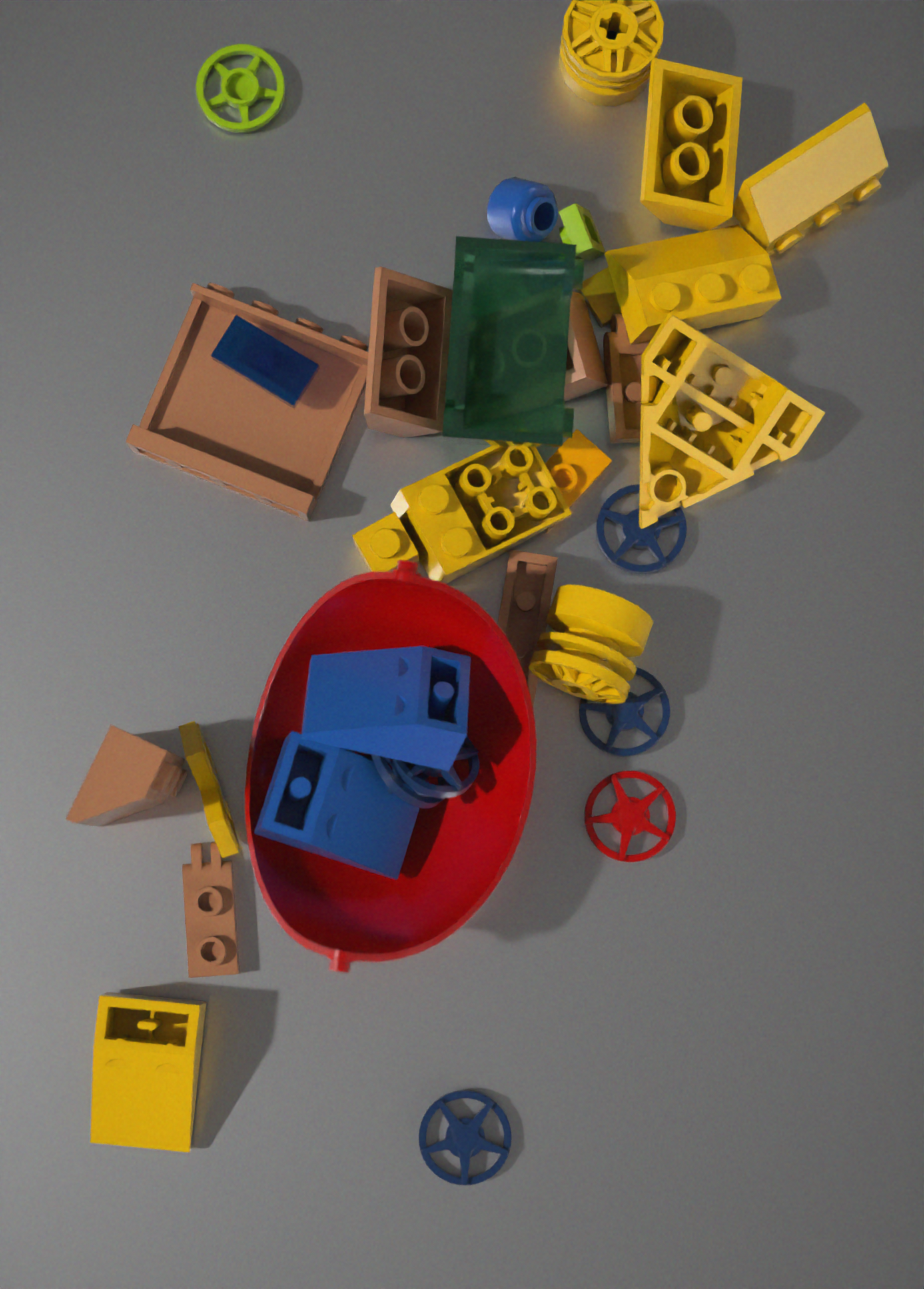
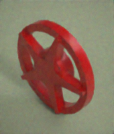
[584,771,676,862]

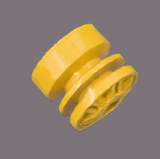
[559,0,664,106]
[528,584,653,704]

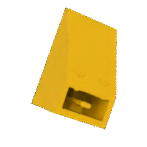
[390,430,572,584]
[90,992,206,1152]

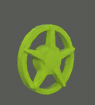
[196,44,285,133]

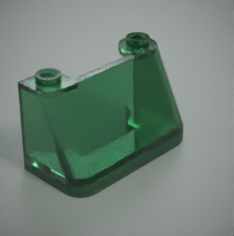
[442,236,584,447]

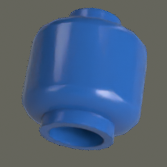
[487,177,558,245]

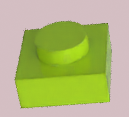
[558,203,606,262]

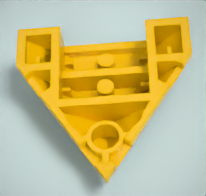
[639,313,825,529]

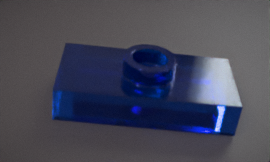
[211,315,320,409]

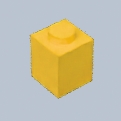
[352,512,420,572]

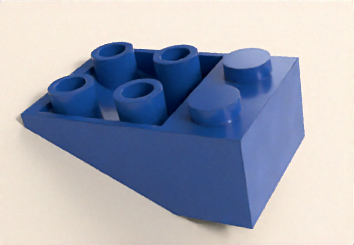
[301,646,471,771]
[254,731,419,880]

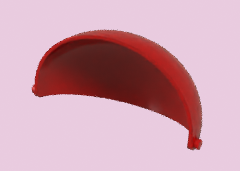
[245,560,537,973]

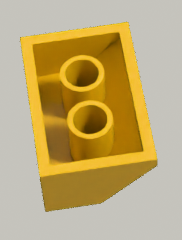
[640,58,743,231]
[733,102,888,253]
[605,225,782,344]

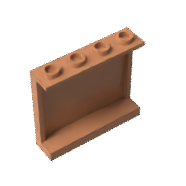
[126,283,368,522]

